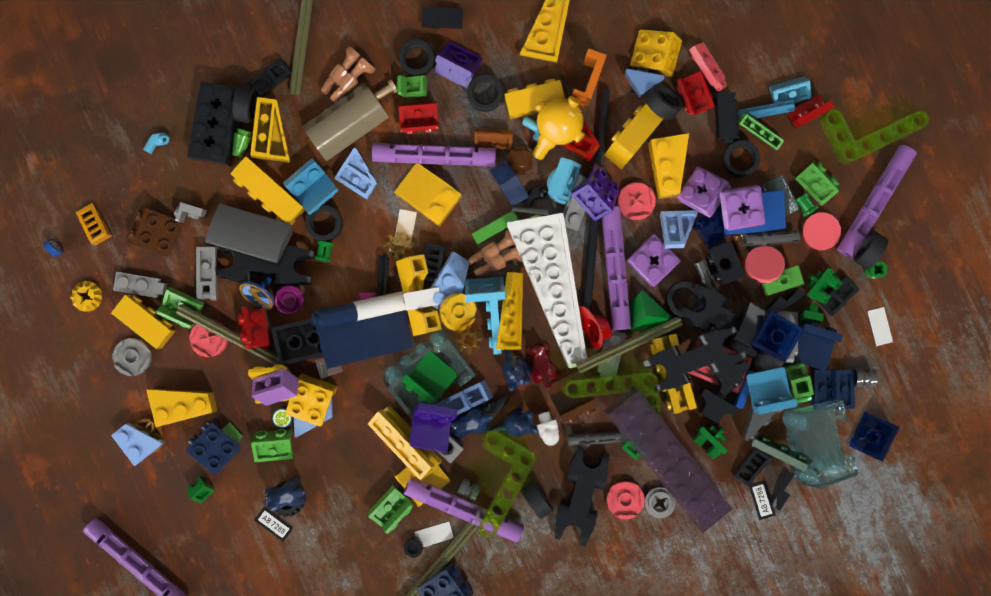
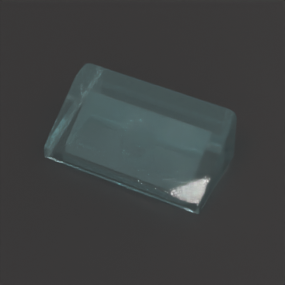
[763,175,799,216]

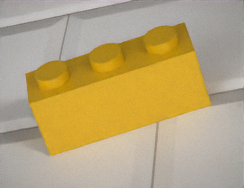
[504,79,565,120]
[111,294,176,349]

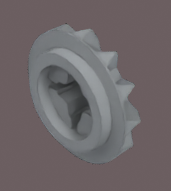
[644,487,675,518]

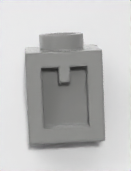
[174,203,207,223]

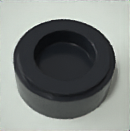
[404,537,424,558]

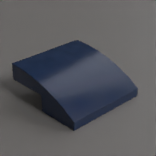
[811,370,855,409]

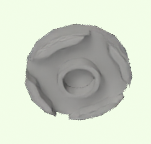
[112,338,152,376]

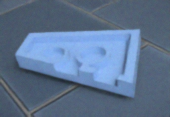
[430,252,469,311]

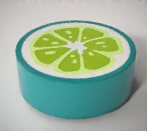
[272,408,293,428]

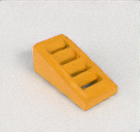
[76,203,112,245]

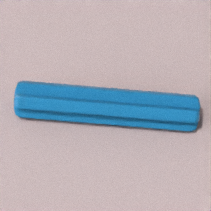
[737,100,795,119]

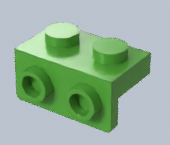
[156,287,204,329]
[367,485,413,534]

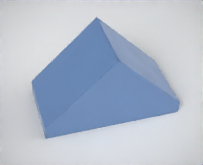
[624,69,664,98]

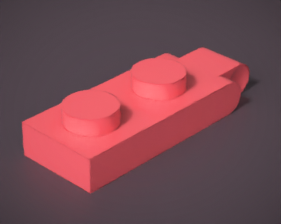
[689,42,727,91]

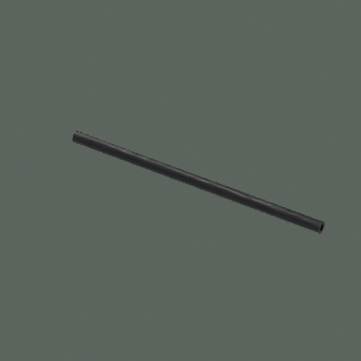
[582,88,610,311]

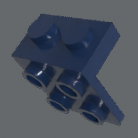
[794,321,843,370]
[186,418,240,475]
[417,561,474,596]

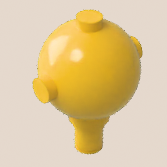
[532,96,585,160]

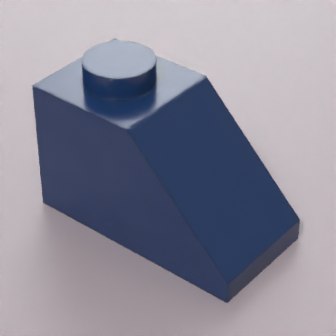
[490,160,529,208]

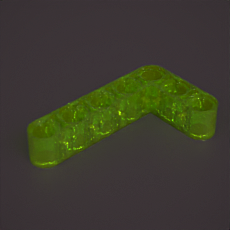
[820,109,929,164]
[562,372,661,429]
[478,431,535,538]

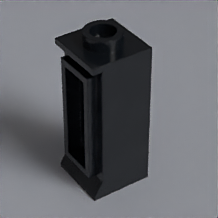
[714,92,740,145]

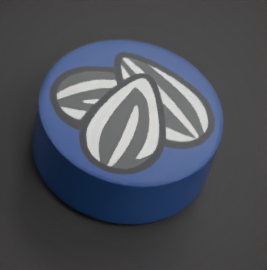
[43,238,64,257]

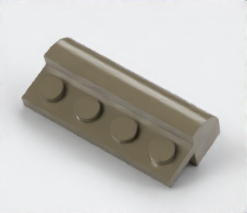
[302,83,389,162]

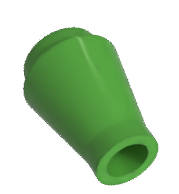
[231,128,252,157]

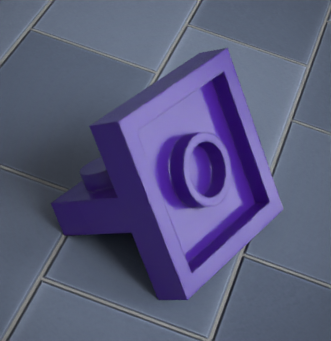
[434,41,483,89]

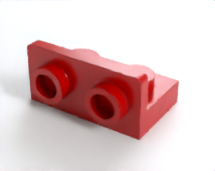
[787,95,835,129]
[238,307,269,349]

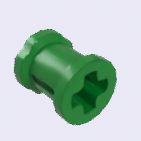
[793,192,819,217]
[314,241,334,262]
[864,261,887,279]

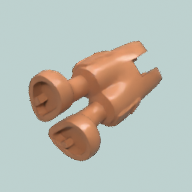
[321,46,376,103]
[468,229,522,276]

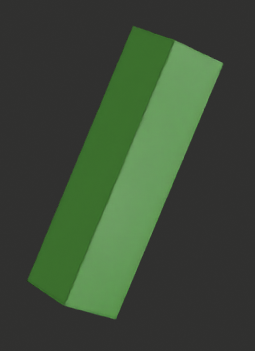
[738,112,784,150]
[472,211,519,245]

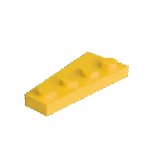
[520,0,570,63]
[496,272,523,350]

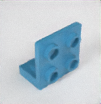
[283,158,338,215]
[746,367,798,415]

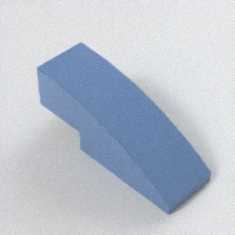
[433,380,493,415]

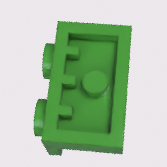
[795,160,840,206]
[251,429,294,462]

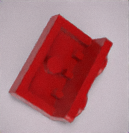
[677,71,716,116]
[398,101,439,134]

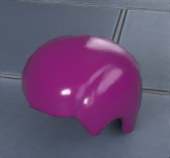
[274,285,304,314]

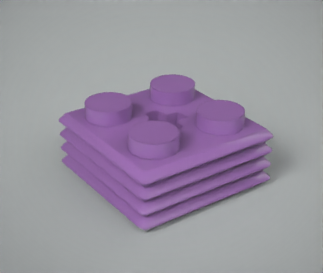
[677,166,731,218]
[719,185,765,231]
[626,234,680,287]

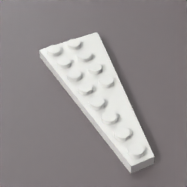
[507,213,587,368]

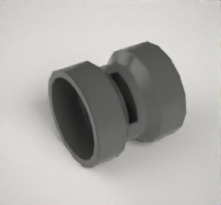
[853,368,877,388]
[456,477,482,503]

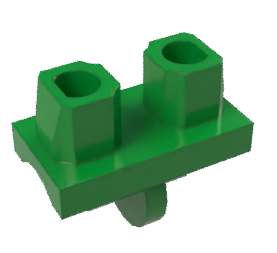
[807,267,842,304]
[692,425,728,459]

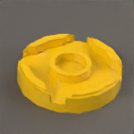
[439,293,476,331]

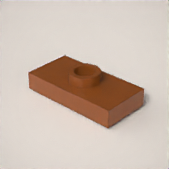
[474,128,513,150]

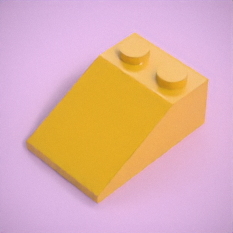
[394,163,462,227]

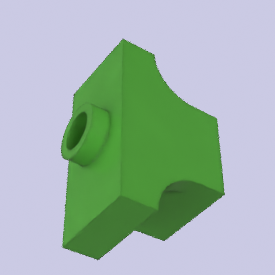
[762,265,804,296]
[783,362,814,404]

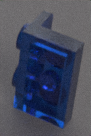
[692,203,727,249]

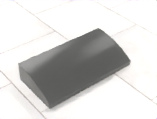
[205,204,293,263]

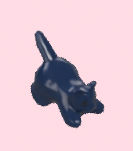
[502,350,531,391]
[450,405,494,440]
[490,408,539,437]
[264,478,306,512]

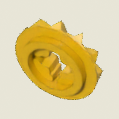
[70,281,102,312]

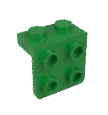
[401,351,457,405]

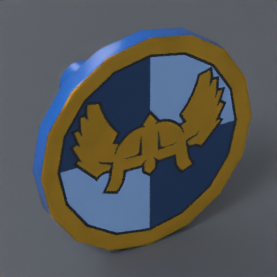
[239,276,274,309]

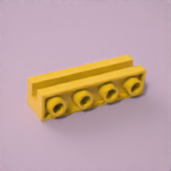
[230,157,305,226]
[650,333,697,414]
[368,406,442,480]

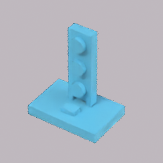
[465,276,505,354]

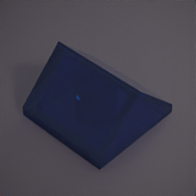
[752,310,804,363]
[848,412,900,462]

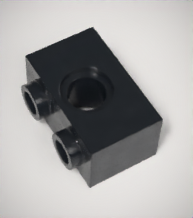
[705,241,745,286]

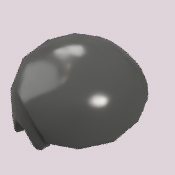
[753,349,783,372]

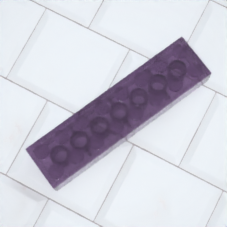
[604,386,732,534]

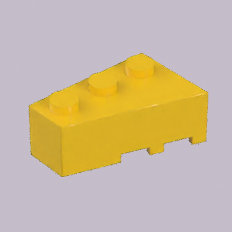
[250,97,290,163]
[605,103,663,170]
[648,133,689,199]
[146,388,218,427]

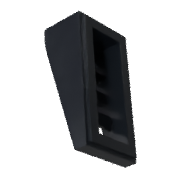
[424,243,445,284]
[733,447,772,487]

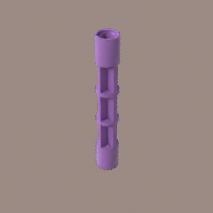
[372,143,496,167]
[837,145,917,259]
[602,206,631,330]
[403,476,524,543]
[83,517,188,596]

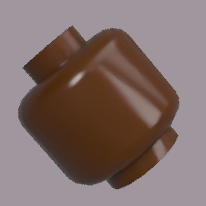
[507,147,532,175]

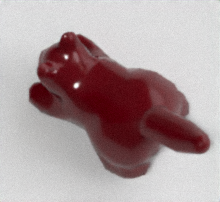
[526,342,558,390]

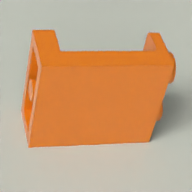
[572,48,607,107]

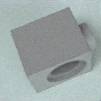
[438,435,464,464]

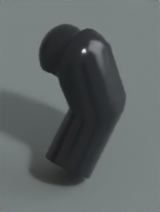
[522,187,549,208]
[481,394,510,414]

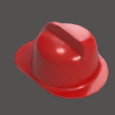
[579,306,613,349]

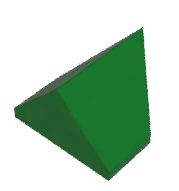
[626,290,670,334]

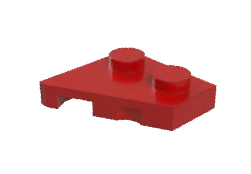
[561,119,600,161]

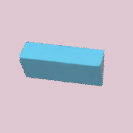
[769,76,812,103]
[548,157,581,201]

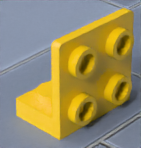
[630,30,682,77]
[286,374,338,427]

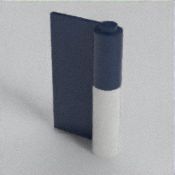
[311,291,414,369]

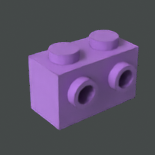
[251,369,299,406]

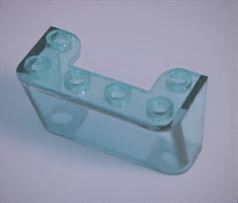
[383,331,476,419]
[783,399,858,489]

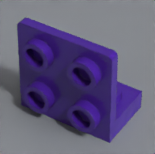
[571,163,619,221]
[409,403,458,453]

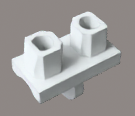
[537,412,559,446]

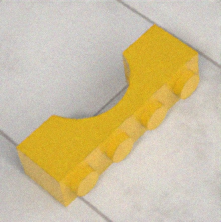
[396,254,442,336]

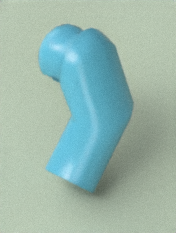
[522,116,540,142]
[143,133,170,154]

